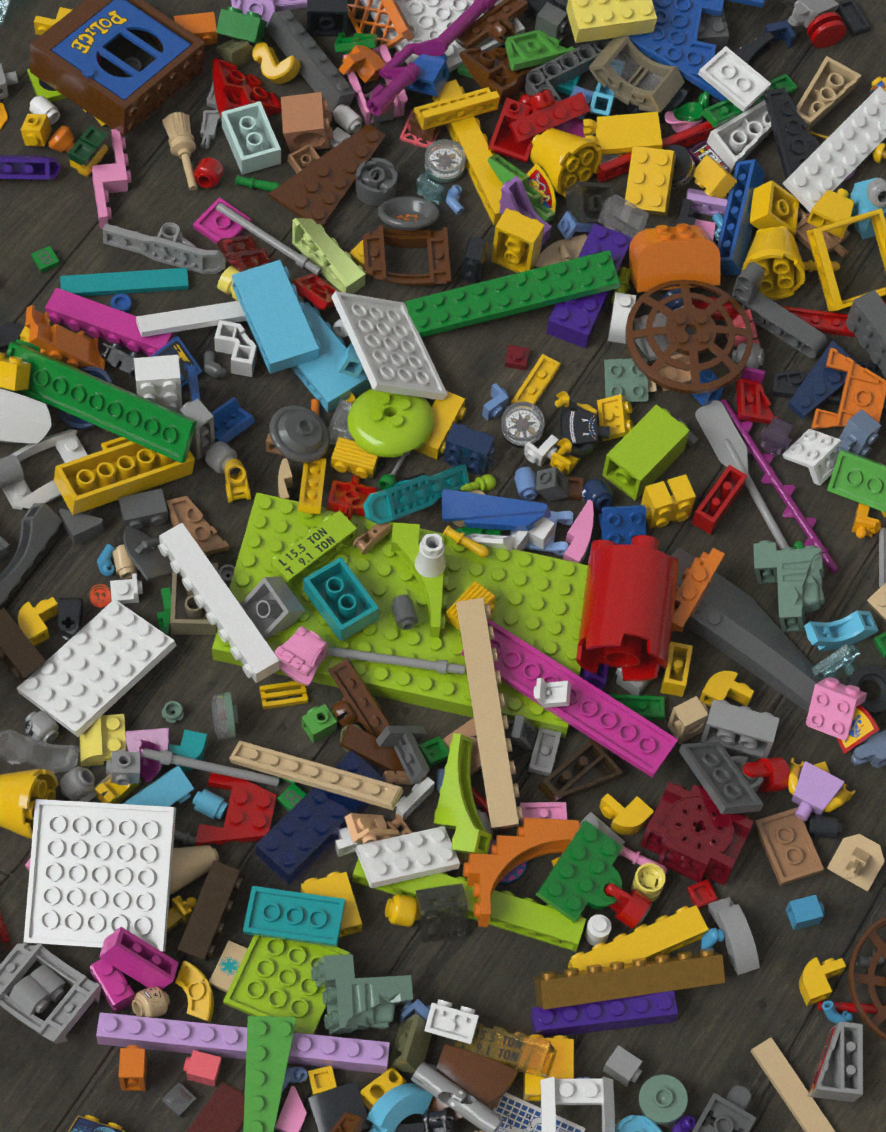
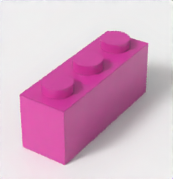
[99,927,179,990]

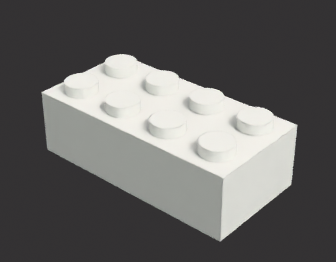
[134,355,182,413]

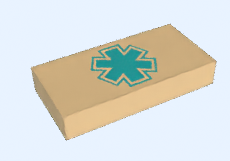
[209,941,248,993]

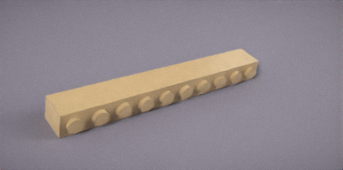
[456,598,523,830]

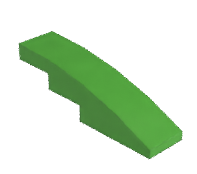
[488,154,556,223]

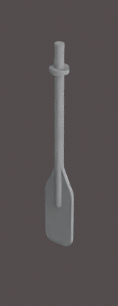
[695,400,789,549]

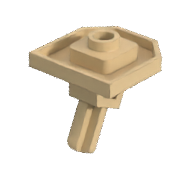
[827,834,885,891]

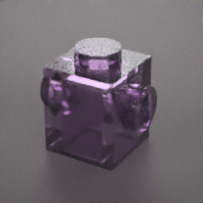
[759,417,793,456]

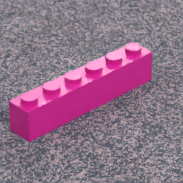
[45,288,174,357]

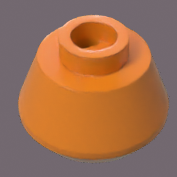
[48,126,75,152]

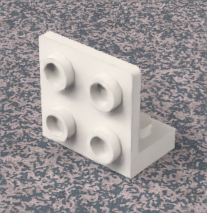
[783,429,842,485]
[424,999,479,1044]

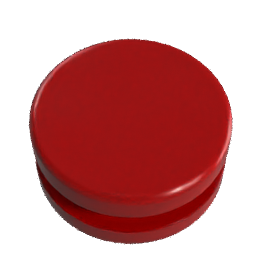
[807,12,847,48]

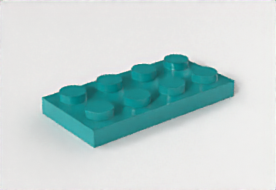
[243,886,346,947]

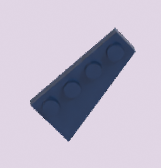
[788,340,862,420]

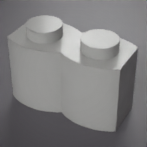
[9,964,66,1016]

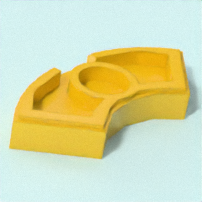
[175,961,214,1022]

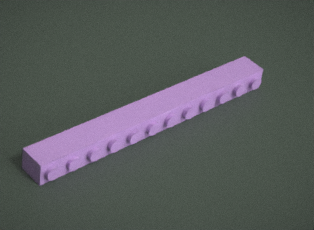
[96,1012,390,1074]

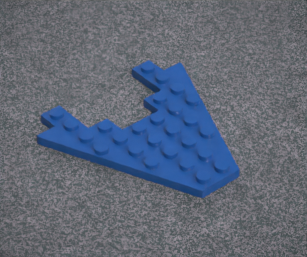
[617,0,764,101]

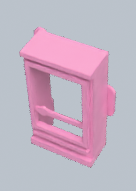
[343,45,408,125]

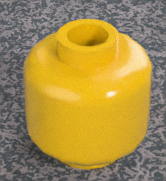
[385,894,422,927]

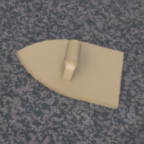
[535,234,587,268]

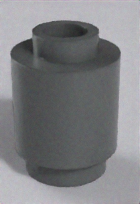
[391,595,419,630]

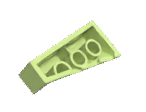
[292,218,366,294]

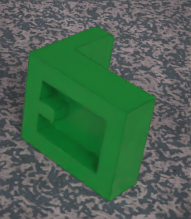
[418,736,450,769]

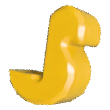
[252,42,301,84]

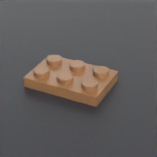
[754,807,824,886]

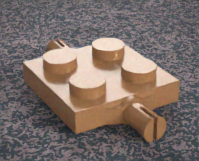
[794,207,850,258]

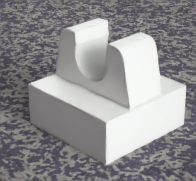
[335,827,361,857]

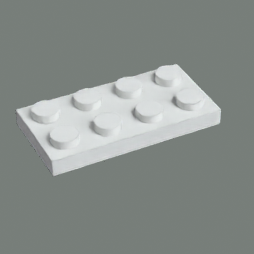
[356,826,460,888]

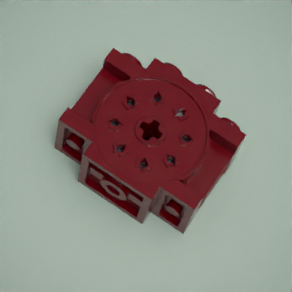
[640,782,754,886]

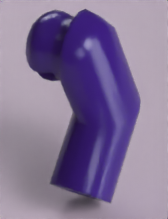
[672,1115,696,1132]

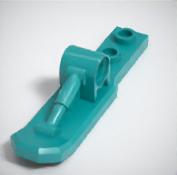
[363,465,469,524]

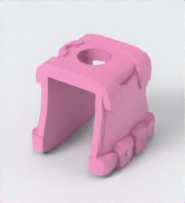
[274,626,328,686]

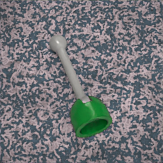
[378,451,411,490]

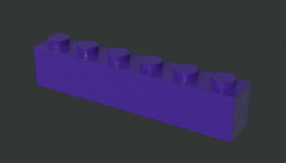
[530,991,678,1038]

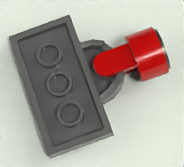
[679,741,790,815]

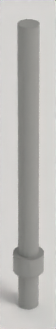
[216,203,322,276]
[329,647,465,674]
[142,748,279,786]

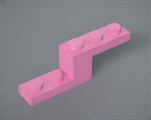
[92,129,131,229]

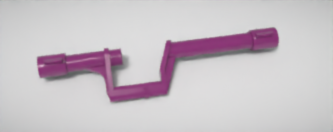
[366,0,499,117]

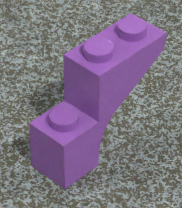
[499,176,552,247]

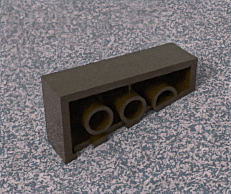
[178,860,245,962]

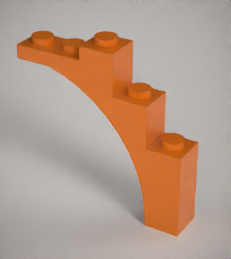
[463,818,579,927]

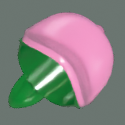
[664,91,709,133]

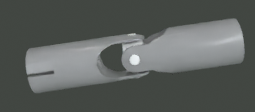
[411,1062,504,1132]

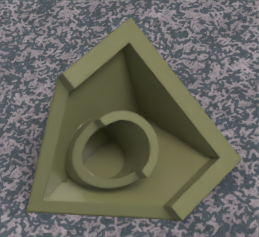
[216,39,254,68]

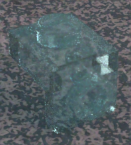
[416,169,444,204]

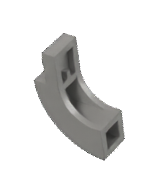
[708,897,760,975]

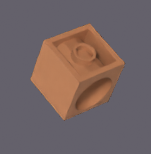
[281,92,334,153]

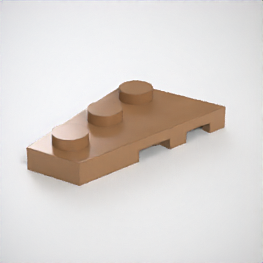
[166,496,230,556]

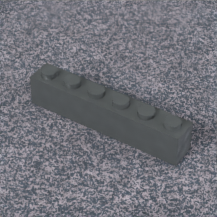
[266,9,356,114]

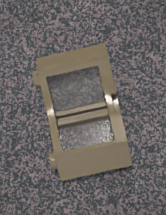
[589,36,685,112]

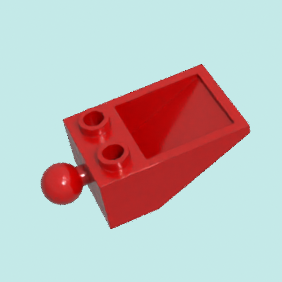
[488,94,536,163]

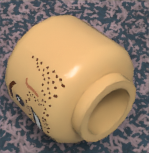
[132,986,170,1018]

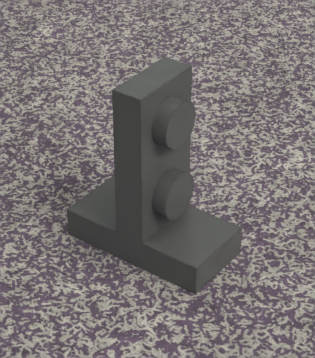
[504,715,538,752]
[376,726,430,784]

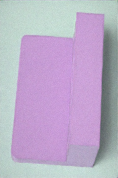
[686,188,728,217]

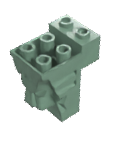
[753,540,825,632]
[311,954,413,1035]

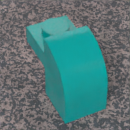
[169,730,208,772]

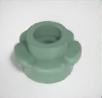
[162,701,184,723]

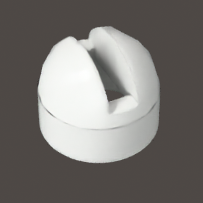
[332,319,348,338]

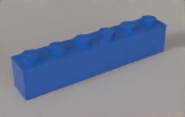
[717,159,765,276]

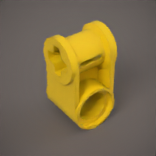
[224,459,251,503]

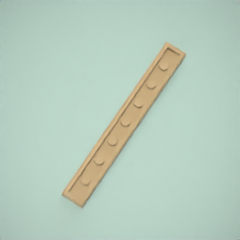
[229,740,403,810]

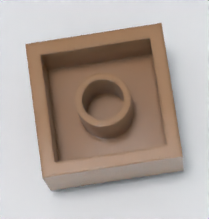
[288,144,320,174]

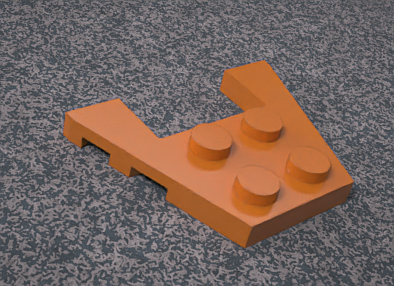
[811,348,886,429]

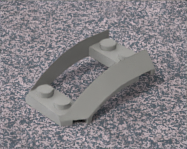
[0,943,101,1044]

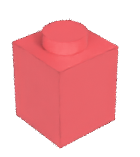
[183,1050,222,1087]

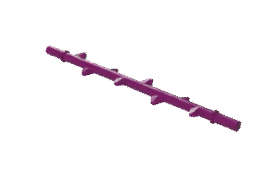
[720,399,839,574]

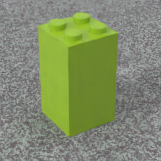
[602,404,690,501]

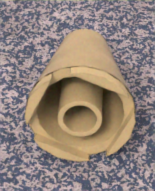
[170,845,219,895]

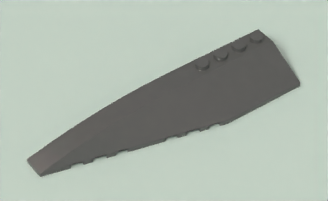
[670,547,864,747]

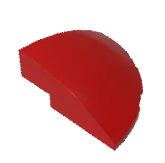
[213,58,282,117]

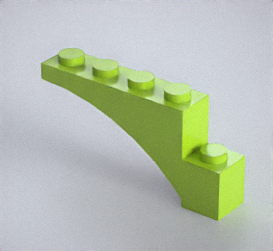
[391,522,449,637]
[434,733,492,855]

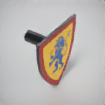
[837,705,880,754]

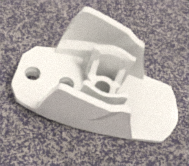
[0,388,51,444]

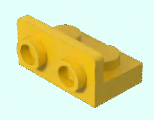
[597,394,634,441]

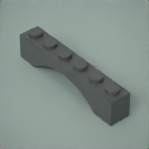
[0,503,63,605]

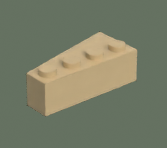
[796,56,862,130]

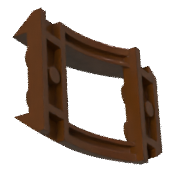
[363,225,452,286]

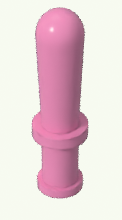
[618,845,667,875]

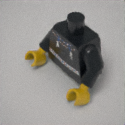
[555,391,610,459]

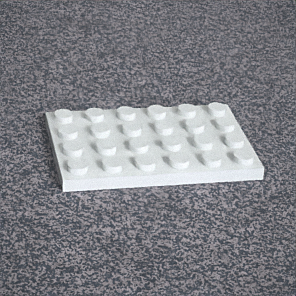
[331,291,448,400]
[17,600,176,737]

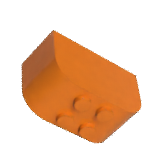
[629,223,720,292]

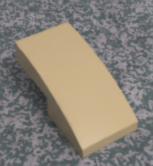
[278,458,292,499]

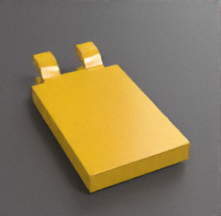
[583,112,662,155]

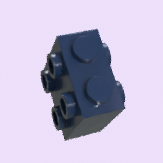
[444,423,496,476]

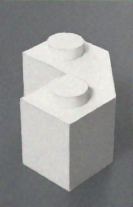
[214,320,257,377]

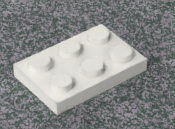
[698,46,771,112]

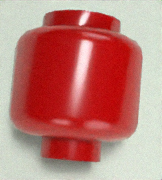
[194,157,224,188]

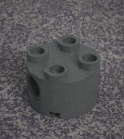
[355,158,398,207]

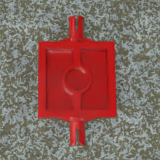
[326,475,376,521]

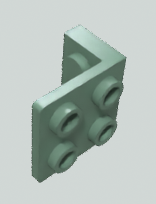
[604,358,648,402]

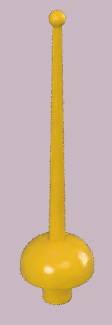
[809,131,886,164]

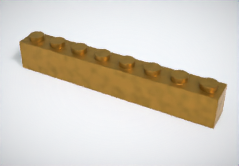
[534,948,725,1010]

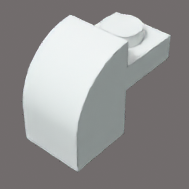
[608,292,636,344]
[511,517,555,551]

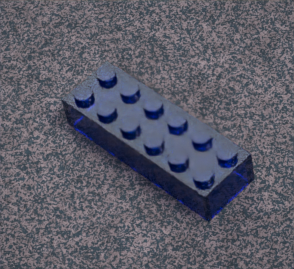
[255,750,386,885]

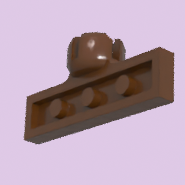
[455,0,528,50]
[328,658,393,738]

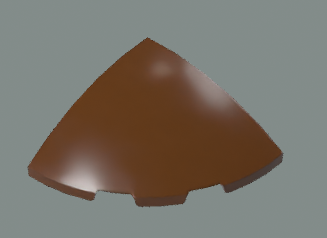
[459,47,543,103]
[428,1045,517,1123]

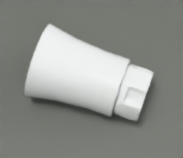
[415,533,446,578]

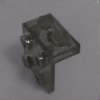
[416,883,468,943]

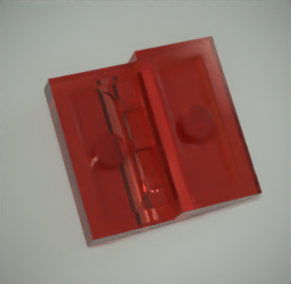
[217,235,271,272]

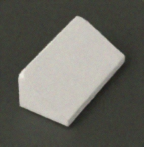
[466,534,513,552]

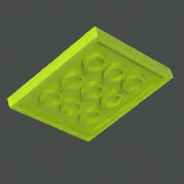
[223,935,350,1035]

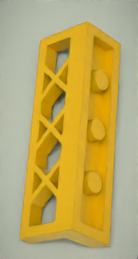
[413,87,500,130]

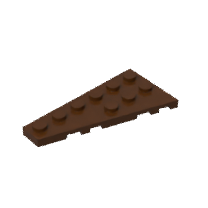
[268,124,386,227]

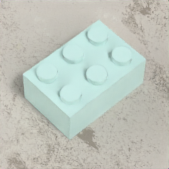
[221,101,281,175]

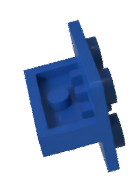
[598,505,646,545]

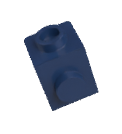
[764,20,796,48]

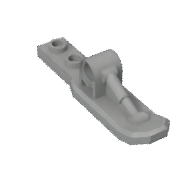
[103,222,227,274]

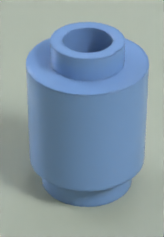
[514,467,539,501]

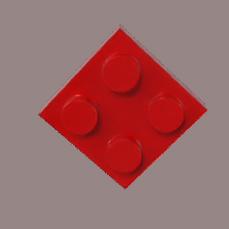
[292,273,340,310]

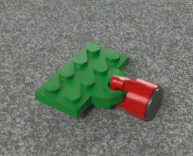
[536,820,652,929]

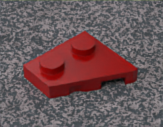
[736,378,779,426]

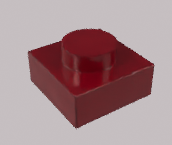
[505,345,529,370]

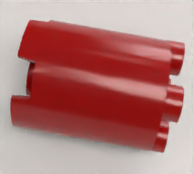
[576,535,679,682]

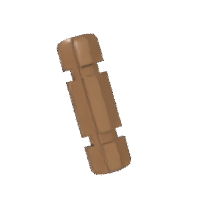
[382,771,427,784]

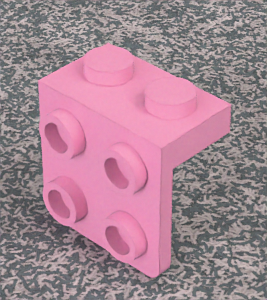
[806,677,867,740]

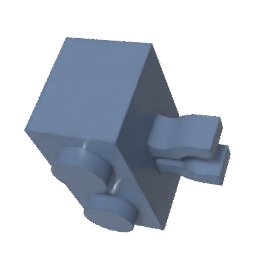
[837,409,881,457]

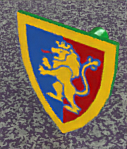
[526,163,556,212]

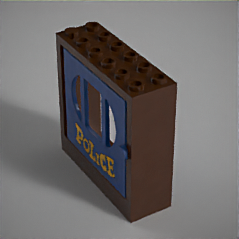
[30,0,205,136]

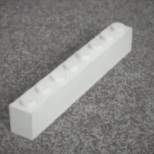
[158,523,279,683]

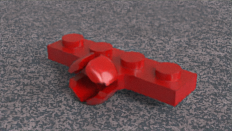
[509,89,590,143]

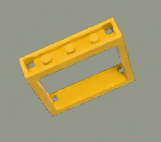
[806,208,886,311]

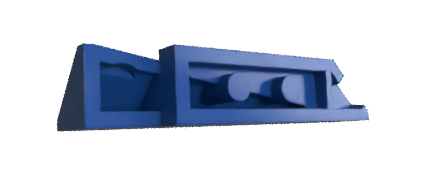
[442,489,551,531]

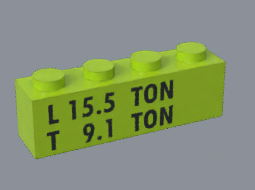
[271,510,357,589]

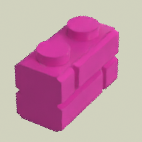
[90,959,135,1013]

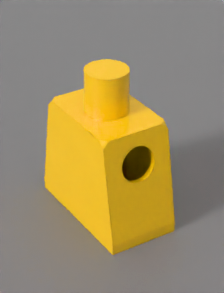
[807,189,854,238]

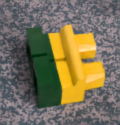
[68,125,109,177]

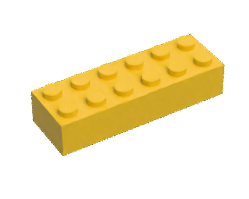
[54,441,195,515]

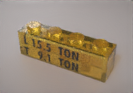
[454,1022,557,1078]

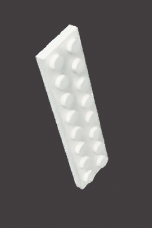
[782,86,886,212]

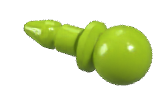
[460,474,496,492]

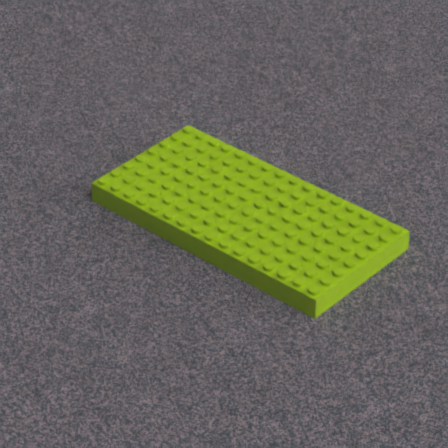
[212,493,588,738]

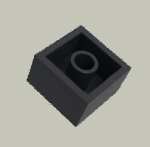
[307,0,348,37]

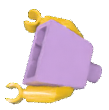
[788,758,856,821]

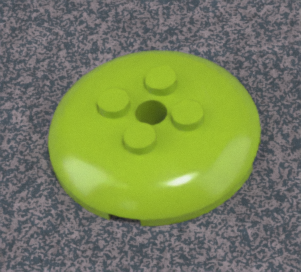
[347,388,434,457]

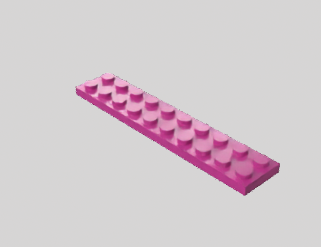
[461,618,678,778]

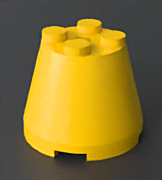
[530,128,602,198]
[742,226,805,300]
[0,769,59,839]

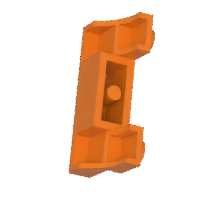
[25,305,105,370]
[672,548,725,632]

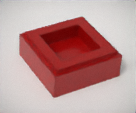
[686,879,718,910]

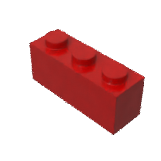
[692,465,748,535]

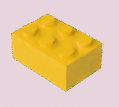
[624,146,676,216]
[491,208,544,273]

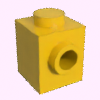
[21,114,52,147]

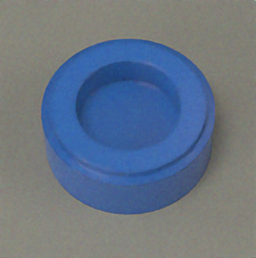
[110,294,132,313]

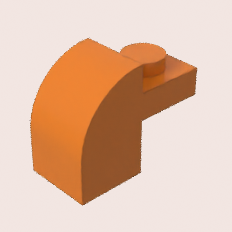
[339,45,386,83]

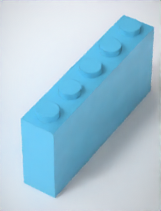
[232,260,321,374]
[290,302,370,413]

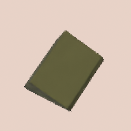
[387,1014,432,1073]

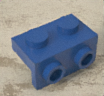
[211,397,255,443]

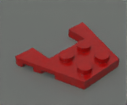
[195,772,277,846]

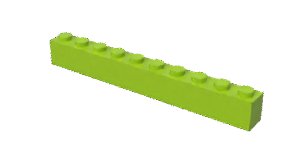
[352,858,586,952]

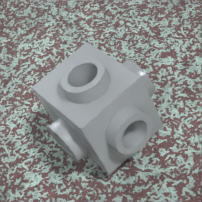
[106,750,140,785]

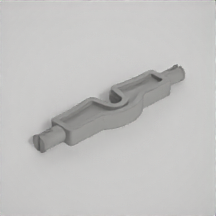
[200,83,222,149]

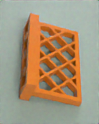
[348,0,415,50]

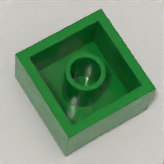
[216,6,267,44]

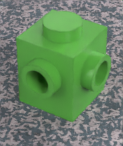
[301,704,338,744]

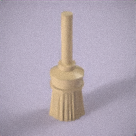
[162,112,197,191]

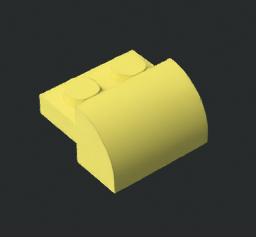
[80,714,126,766]

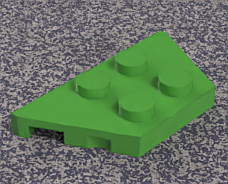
[505,30,575,71]

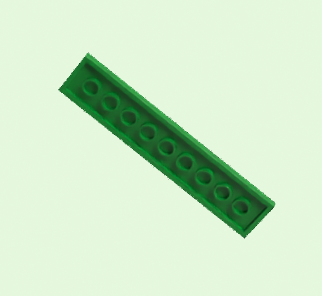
[405,250,620,337]
[6,341,197,463]

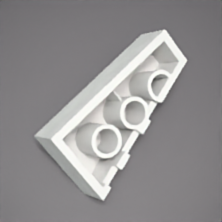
[707,100,772,173]

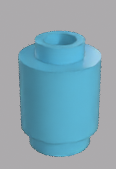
[192,789,229,820]

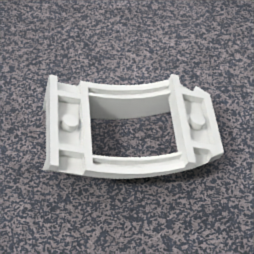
[2,429,87,510]
[540,1077,615,1132]

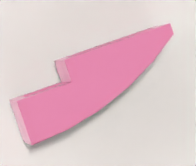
[563,500,594,564]

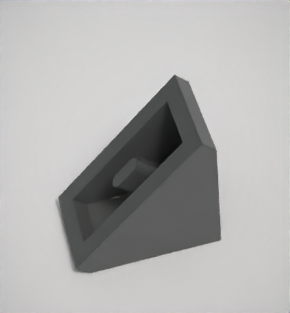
[59,508,104,546]

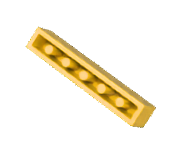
[568,905,709,971]

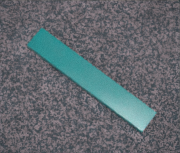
[60,268,189,297]

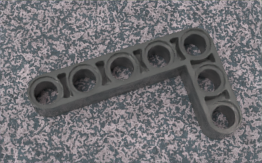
[525,39,611,127]
[731,262,827,358]

